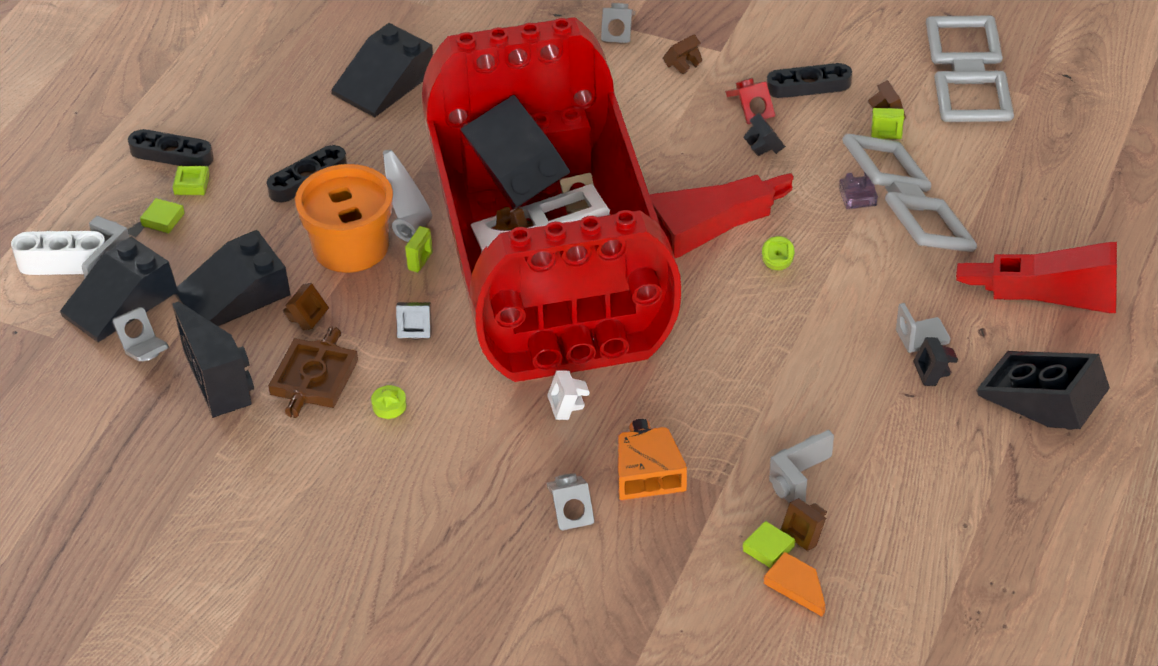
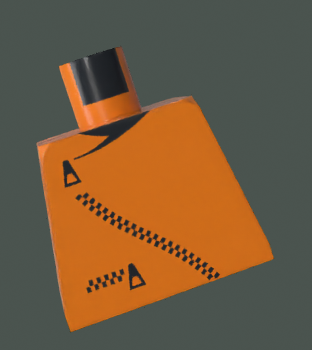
[618,419,687,500]

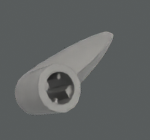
[383,150,432,242]

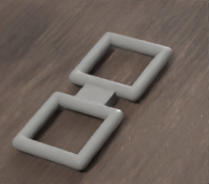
[926,15,1014,122]
[842,134,977,252]

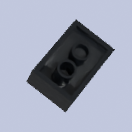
[331,23,433,117]
[460,95,570,210]
[174,230,291,326]
[60,236,178,343]
[172,301,254,418]
[976,351,1110,430]

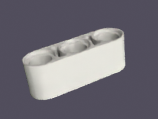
[11,231,105,275]

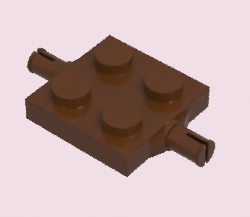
[268,326,358,418]

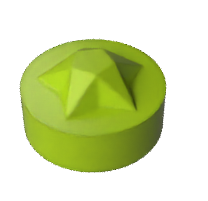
[762,236,795,270]
[371,385,407,419]

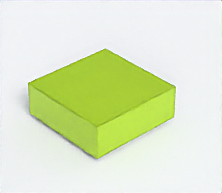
[871,108,904,139]
[173,166,210,195]
[140,198,185,233]
[405,226,433,273]
[743,521,795,568]

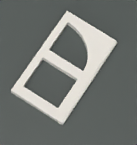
[471,184,610,253]

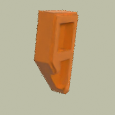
[764,552,826,617]

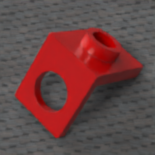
[725,78,775,124]

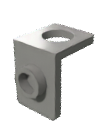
[601,3,636,43]
[896,303,951,353]
[113,307,169,362]
[546,473,594,530]

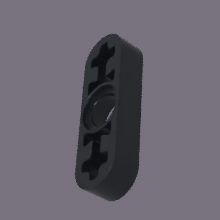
[767,63,852,98]
[128,129,214,166]
[267,145,347,202]

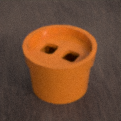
[295,164,393,273]

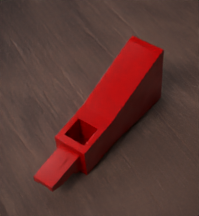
[650,173,794,258]
[956,242,1117,313]

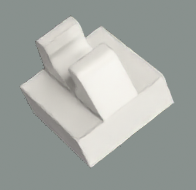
[547,371,590,420]

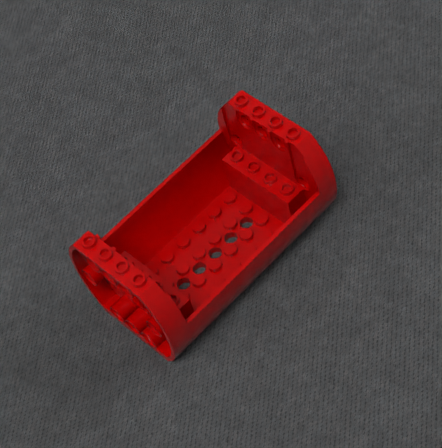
[422,17,681,382]

